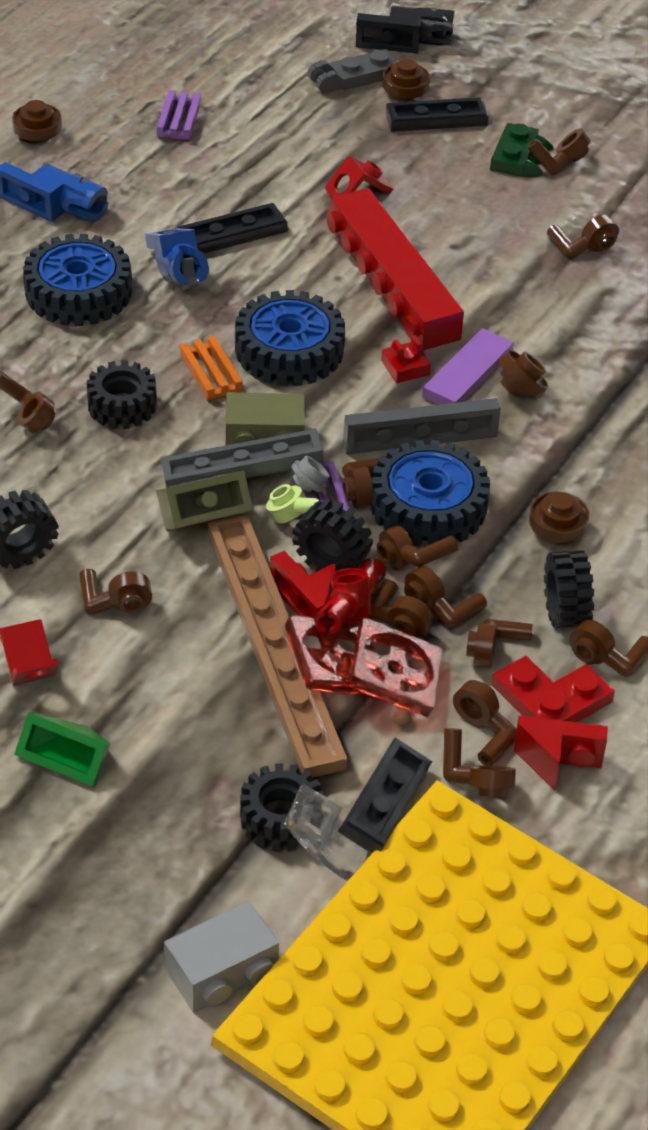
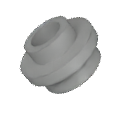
[291,456,330,492]

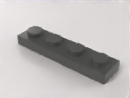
[343,398,501,454]
[161,428,324,488]

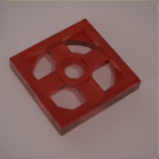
[284,615,389,696]
[347,617,442,718]

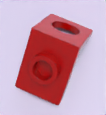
[325,155,394,197]
[0,619,59,686]

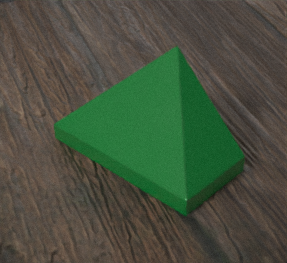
[14,712,110,787]

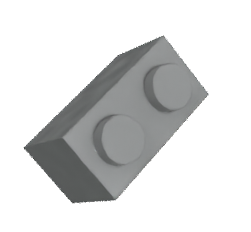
[164,901,279,1013]

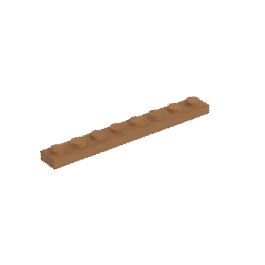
[207,513,347,778]

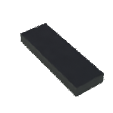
[385,97,489,132]
[177,203,288,254]
[337,737,433,854]

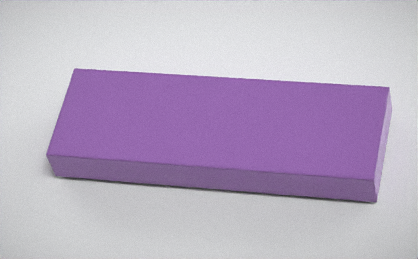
[422,328,514,405]

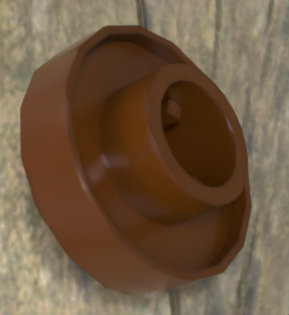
[382,59,430,99]
[12,100,62,142]
[499,349,549,398]
[529,491,590,543]

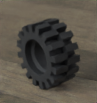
[86,360,157,429]
[0,490,59,569]
[292,499,373,572]
[544,550,595,628]
[240,763,324,852]

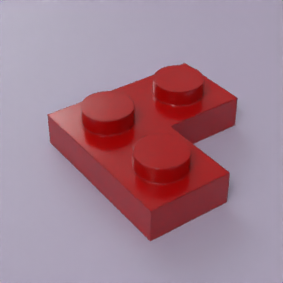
[491,656,615,722]

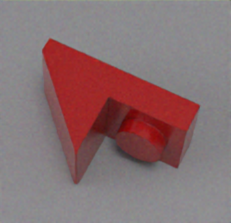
[270,550,336,637]
[513,715,608,789]

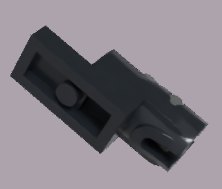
[355,5,455,54]

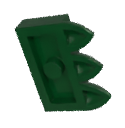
[490,123,554,178]

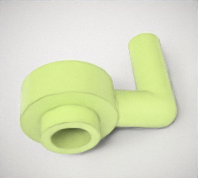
[266,484,319,524]

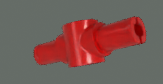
[314,558,386,634]

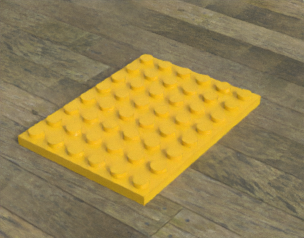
[211,780,648,1130]

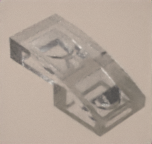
[284,783,368,881]

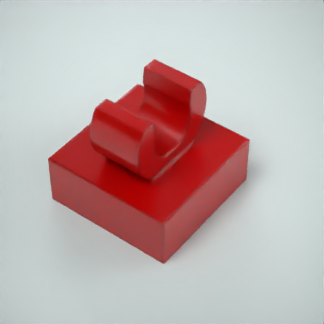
[381,335,431,384]

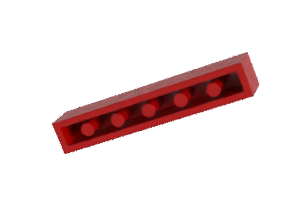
[326,188,464,351]

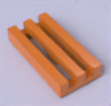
[180,336,243,401]

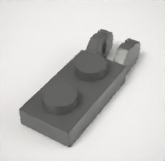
[307,49,397,93]

